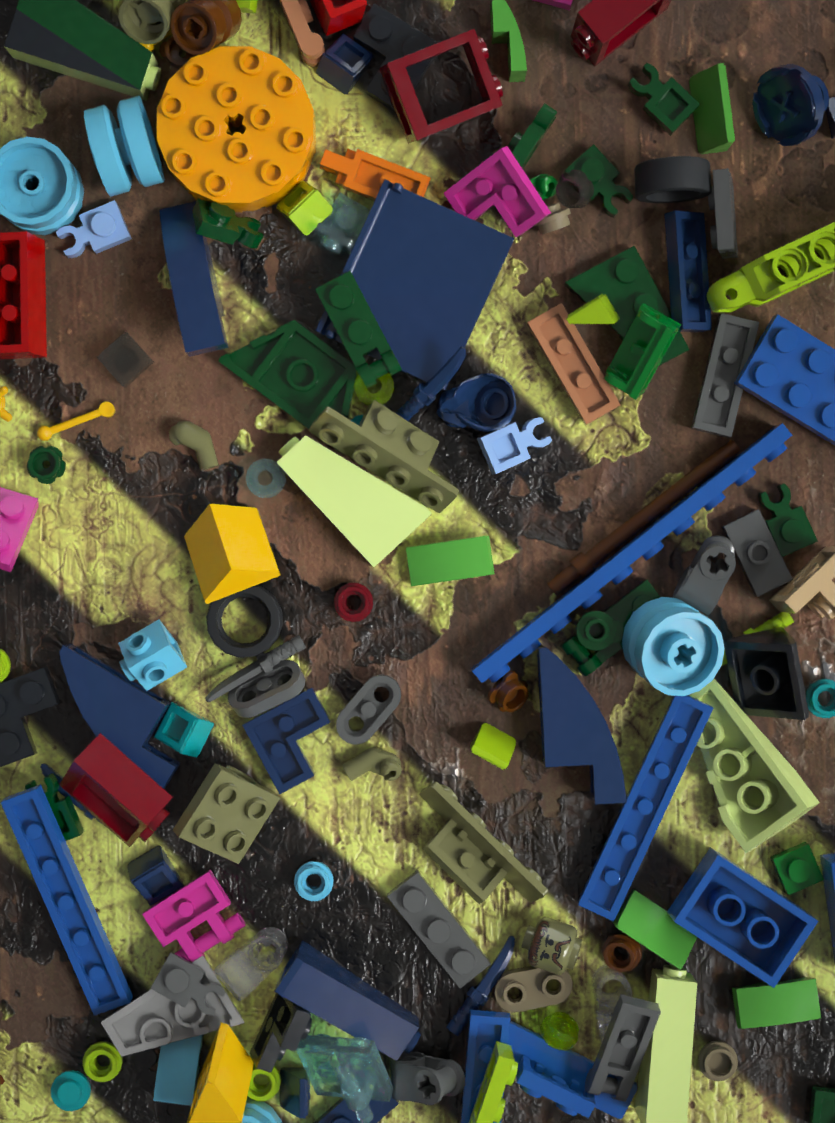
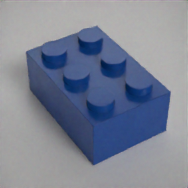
[667,847,819,988]

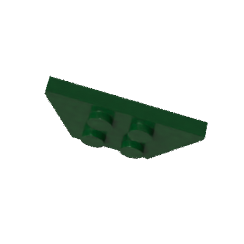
[218,320,357,453]

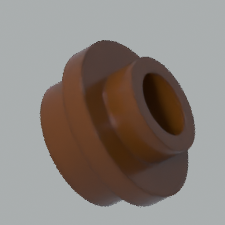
[602,933,642,972]

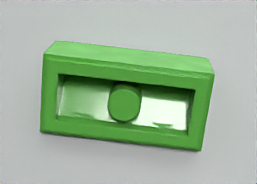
[689,63,735,154]
[612,889,697,970]

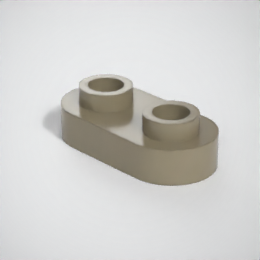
[494,966,573,1013]

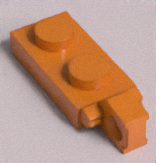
[320,149,431,201]

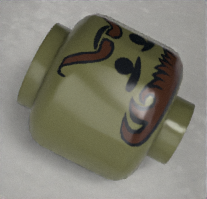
[522,917,583,975]

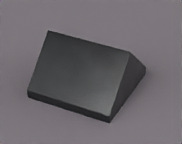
[723,627,809,720]

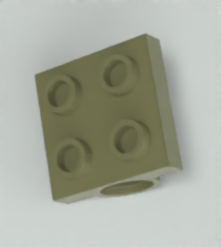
[173,763,280,864]

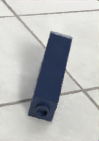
[275,940,421,1061]

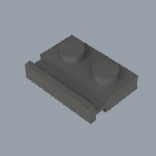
[708,168,738,259]

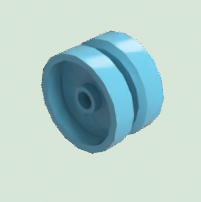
[84,95,164,197]
[0,137,84,235]
[622,597,725,696]

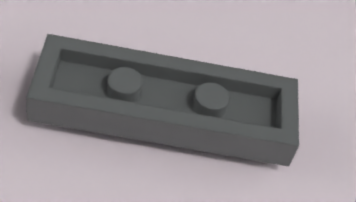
[691,313,759,438]
[387,870,491,989]

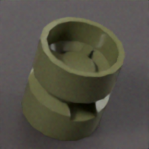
[118,0,186,44]

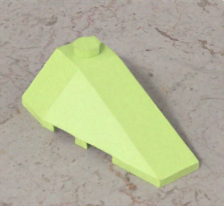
[689,679,820,853]

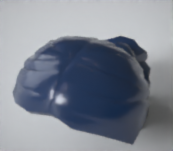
[436,373,516,432]

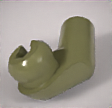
[169,421,219,471]
[342,747,402,781]

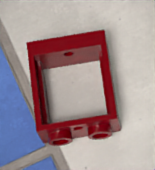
[571,0,671,67]
[379,29,503,144]
[60,733,173,847]

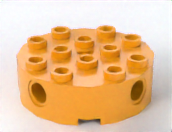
[157,46,316,212]

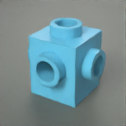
[118,619,187,691]

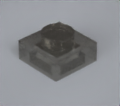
[97,331,154,388]

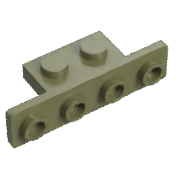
[309,400,459,513]
[420,781,548,904]

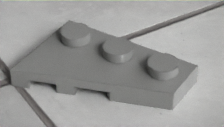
[101,956,245,1057]

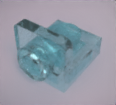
[315,192,370,255]

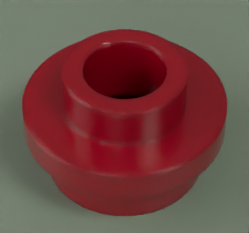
[334,583,373,622]

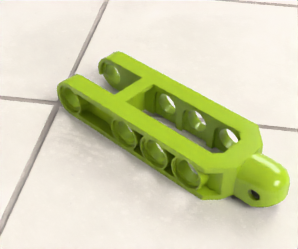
[707,222,835,313]

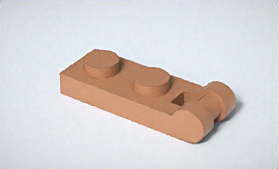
[279,0,325,67]

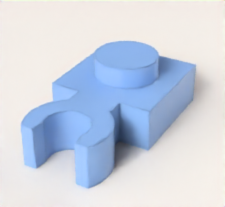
[56,200,132,258]
[477,417,552,474]

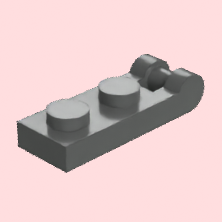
[585,994,661,1102]

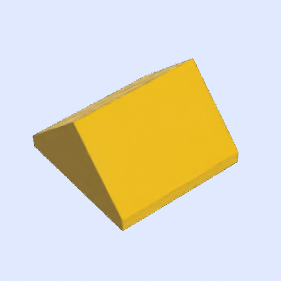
[184,504,281,604]
[187,1022,254,1123]

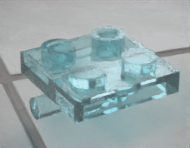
[296,1034,394,1123]

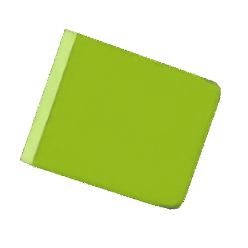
[276,181,333,236]
[566,293,620,324]
[470,723,516,770]

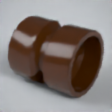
[170,0,242,55]

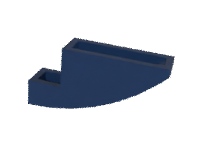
[159,201,229,357]
[59,643,181,790]
[537,646,627,805]

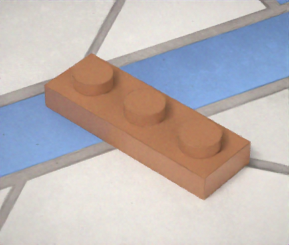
[527,303,621,426]

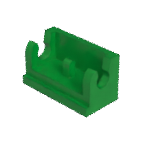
[604,303,682,400]

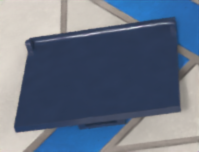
[315,179,515,391]

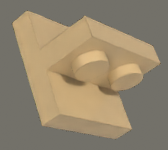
[769,546,835,620]

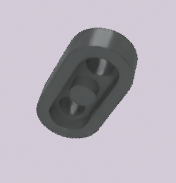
[228,660,306,718]
[336,674,401,745]

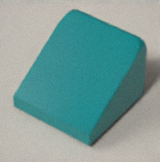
[154,702,214,757]

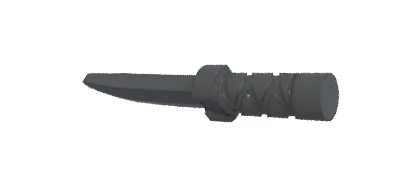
[205,634,306,702]

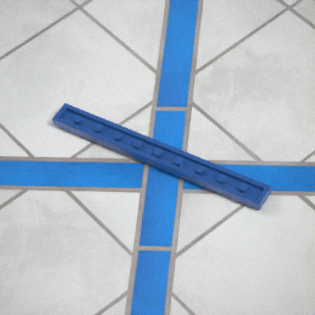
[471,423,792,683]

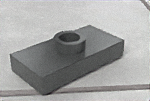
[721,509,793,597]

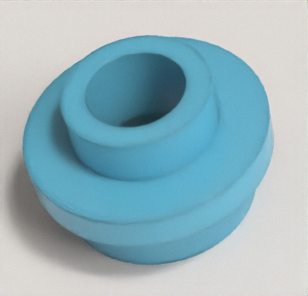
[294,861,334,901]

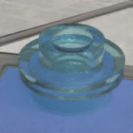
[246,459,286,498]

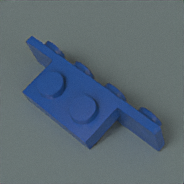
[508,1020,638,1119]

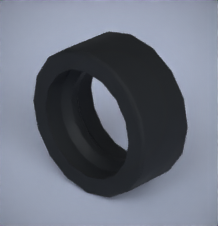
[634,156,711,203]
[206,585,283,658]

